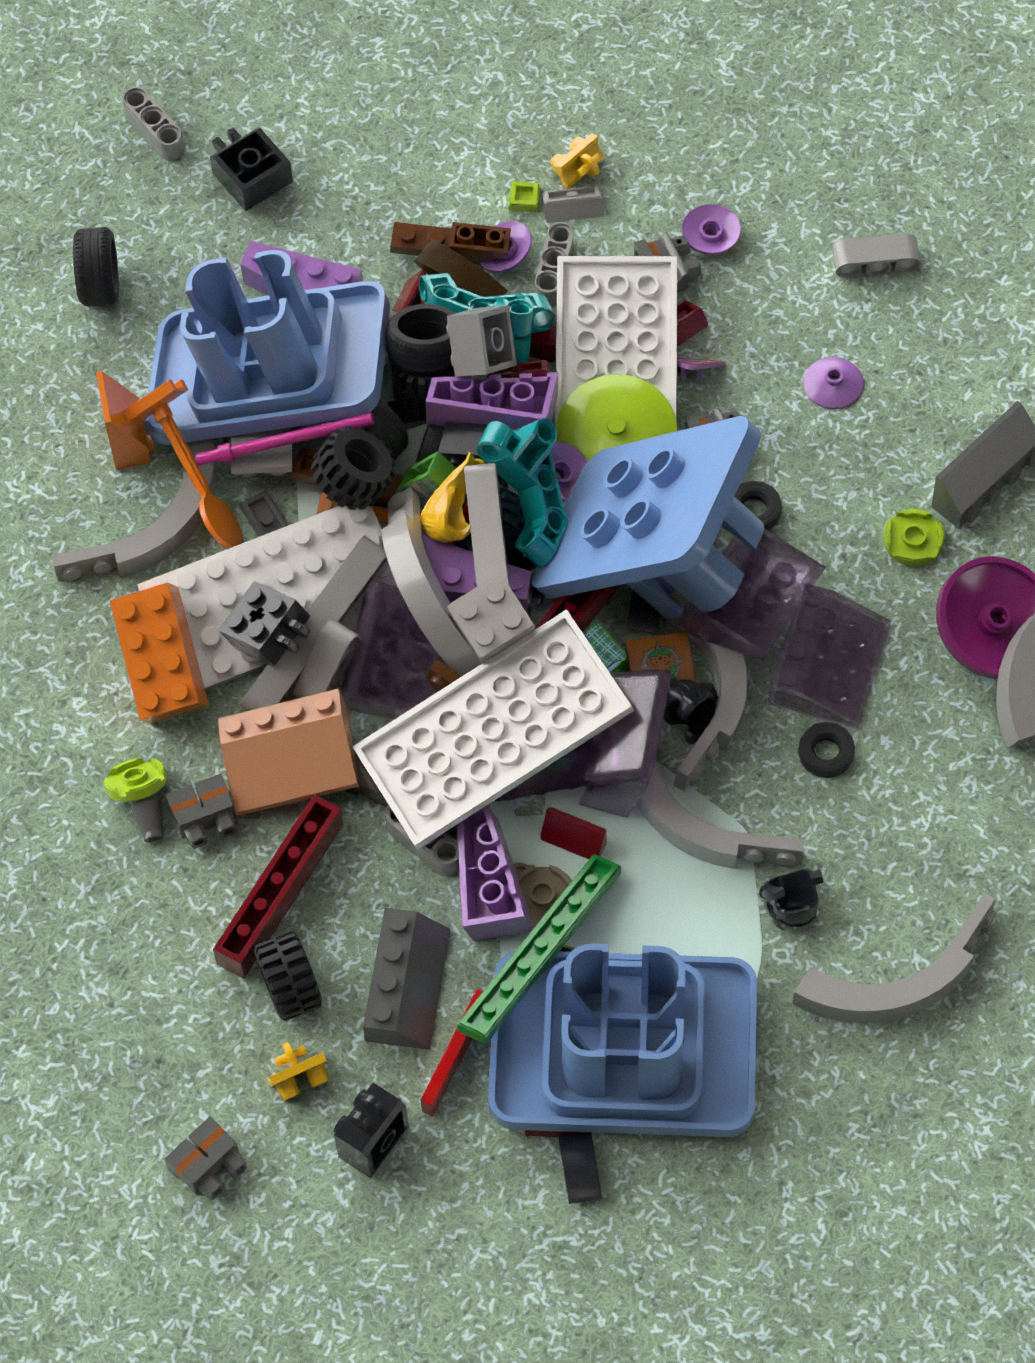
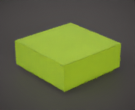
[509,181,540,212]

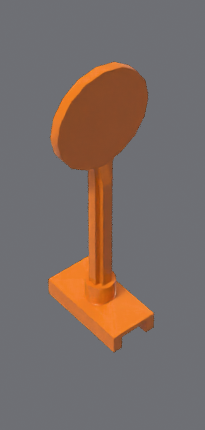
[123,380,243,549]

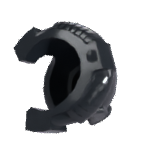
[658,678,718,745]
[759,868,824,930]

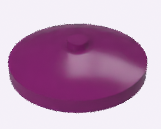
[936,556,1035,679]

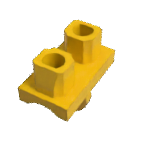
[550,134,605,188]
[267,1042,329,1101]

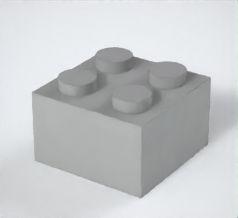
[447,305,517,377]
[447,572,535,664]

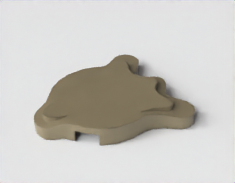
[514,862,572,927]

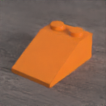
[96,371,155,469]

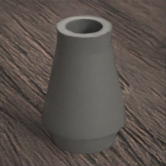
[131,793,163,842]

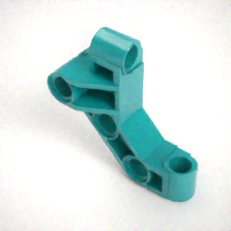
[419,273,556,363]
[476,418,567,568]

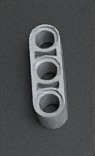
[123,87,184,161]
[535,222,574,307]
[832,234,921,278]
[293,619,360,698]
[385,804,459,877]

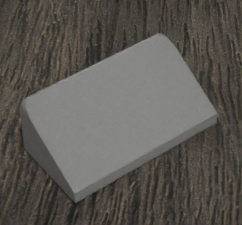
[542,185,604,222]

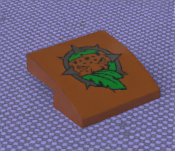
[625,631,696,706]

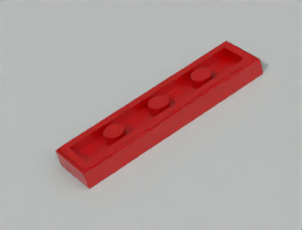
[420,989,483,1117]

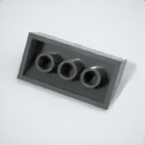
[931,401,1035,529]
[363,907,450,1050]

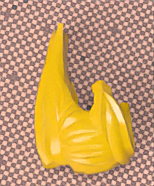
[420,452,485,543]

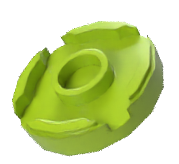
[883,509,945,566]
[103,758,168,802]

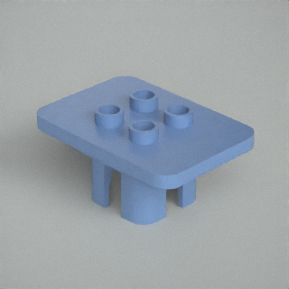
[144,250,390,445]
[531,416,764,619]
[488,944,757,1137]

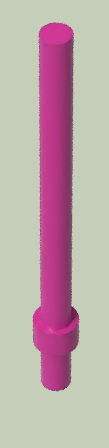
[195,413,374,466]

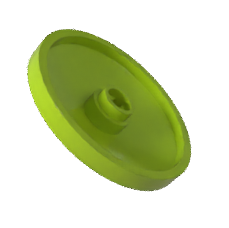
[556,374,677,462]

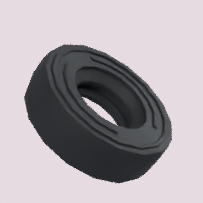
[415,424,444,464]
[735,481,782,533]
[798,722,855,778]

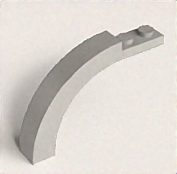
[52,439,217,581]
[381,486,481,676]
[666,593,747,791]
[996,613,1035,748]
[624,727,804,869]
[793,892,996,1023]

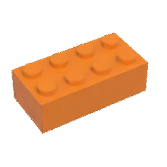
[109,582,209,724]

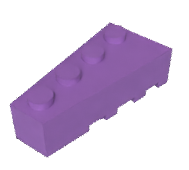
[241,241,363,296]
[426,372,558,430]
[422,535,533,616]
[457,805,535,941]

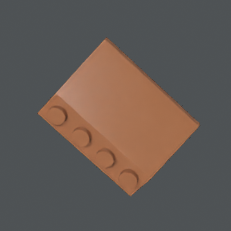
[218,688,359,816]

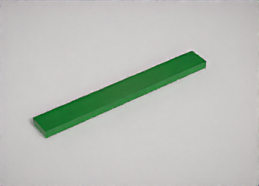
[457,854,621,1045]

